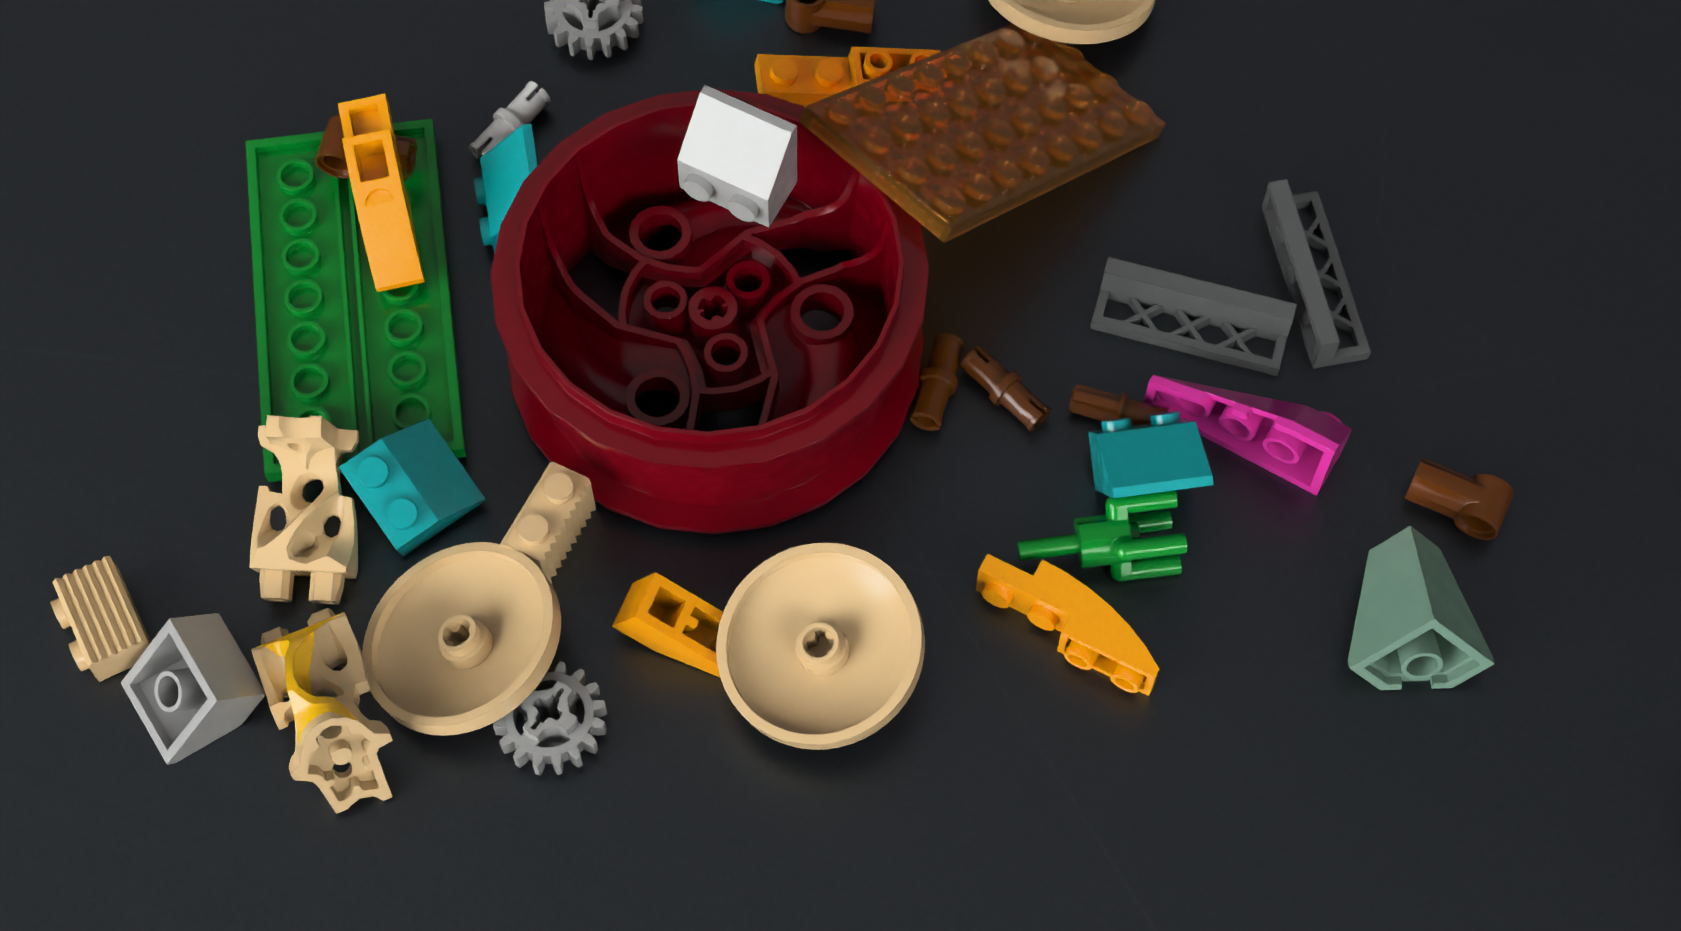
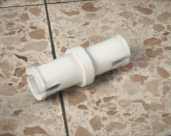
[468,81,551,161]

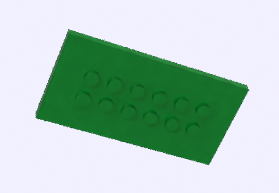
[245,118,466,483]

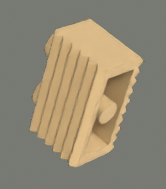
[500,462,596,584]
[50,556,151,682]

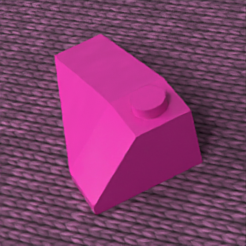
[1144,375,1352,496]

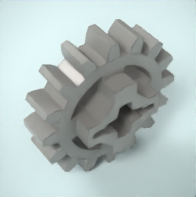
[544,0,644,60]
[493,661,607,775]

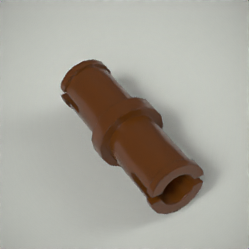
[911,333,965,431]
[960,344,1052,432]

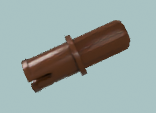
[1069,385,1169,425]

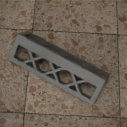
[1262,179,1371,369]
[1090,257,1297,376]

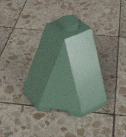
[1348,526,1495,690]

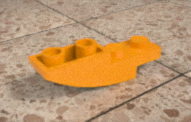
[754,46,946,115]
[338,94,425,292]
[976,553,1159,696]

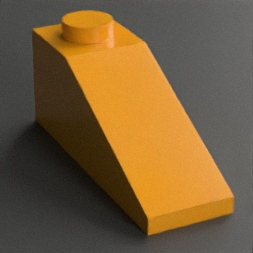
[612,572,723,677]

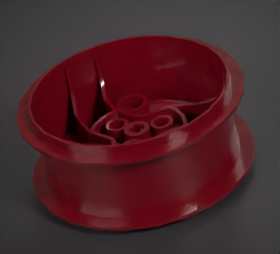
[491,89,929,534]

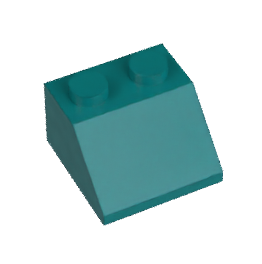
[474,124,539,254]
[1088,411,1214,498]
[339,418,486,557]

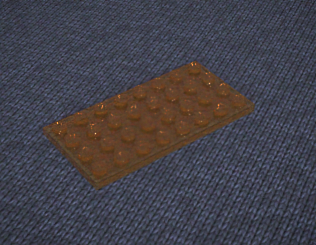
[799,23,1166,243]

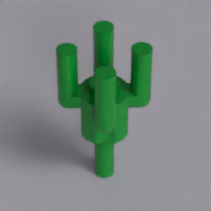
[1017,490,1187,582]

